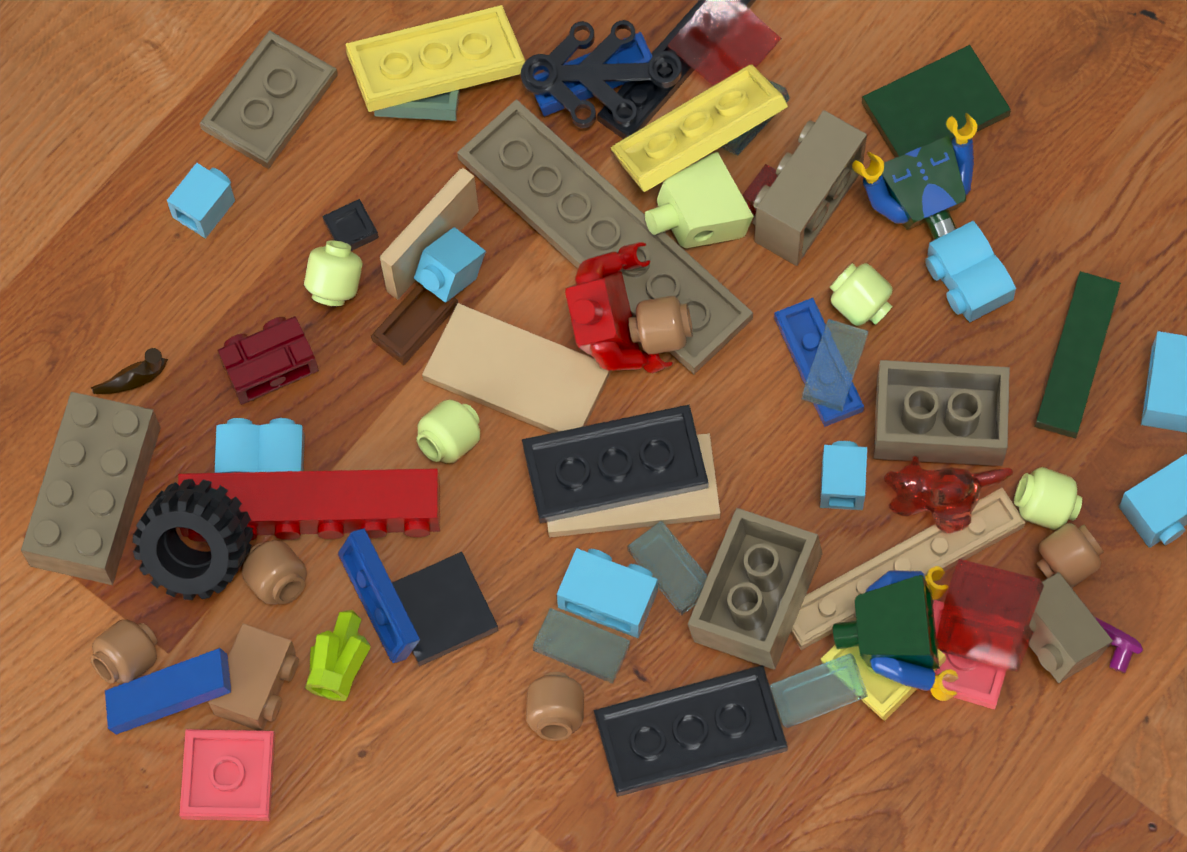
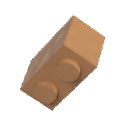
[208,623,299,731]

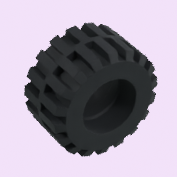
[132,479,253,600]

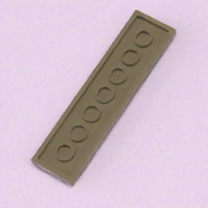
[457,99,753,374]

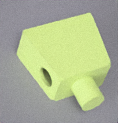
[645,152,754,248]

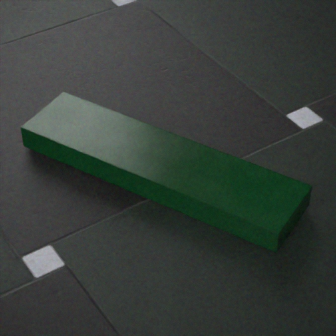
[1035,271,1121,439]

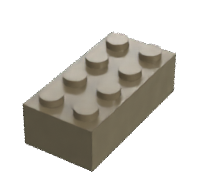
[21,392,161,585]

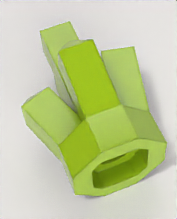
[305,610,371,701]

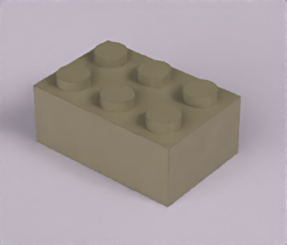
[752,110,867,266]
[873,360,1010,466]
[688,508,823,670]

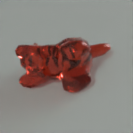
[884,456,1013,533]

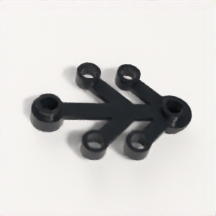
[521,20,682,128]

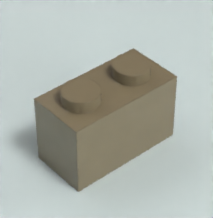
[1005,572,1113,683]

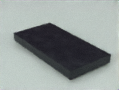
[522,404,709,524]
[593,665,788,797]

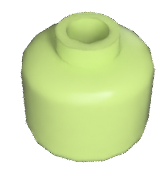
[304,240,363,306]
[829,263,893,326]
[417,400,480,463]
[1014,467,1082,530]

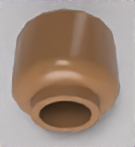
[629,296,693,354]
[1036,523,1104,588]
[242,540,307,605]
[91,620,157,684]
[526,672,584,741]

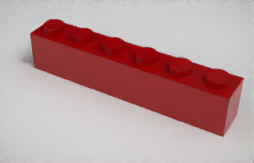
[178,468,440,542]

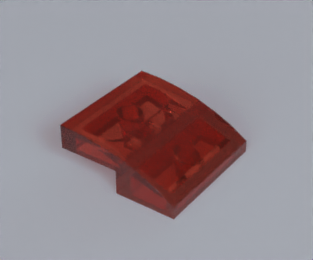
[667,0,782,86]
[937,559,1044,672]

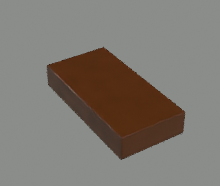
[371,283,458,365]

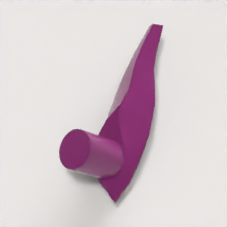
[1095,617,1143,673]

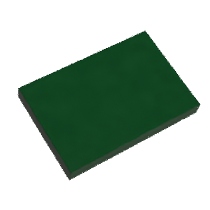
[862,45,1011,158]

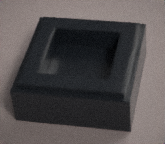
[322,199,379,251]

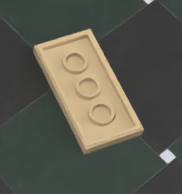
[422,303,612,433]
[547,433,720,538]

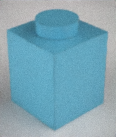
[167,163,235,239]
[414,227,486,303]
[820,441,867,510]

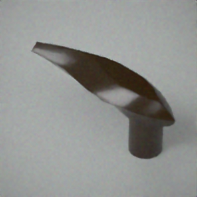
[91,348,168,394]

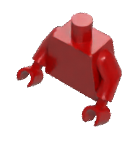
[565,242,673,374]

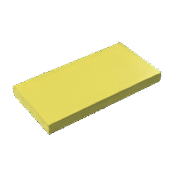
[346,5,525,112]
[611,64,788,192]

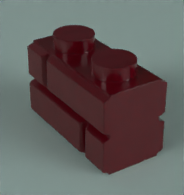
[217,316,319,405]

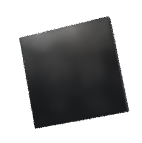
[392,552,499,667]

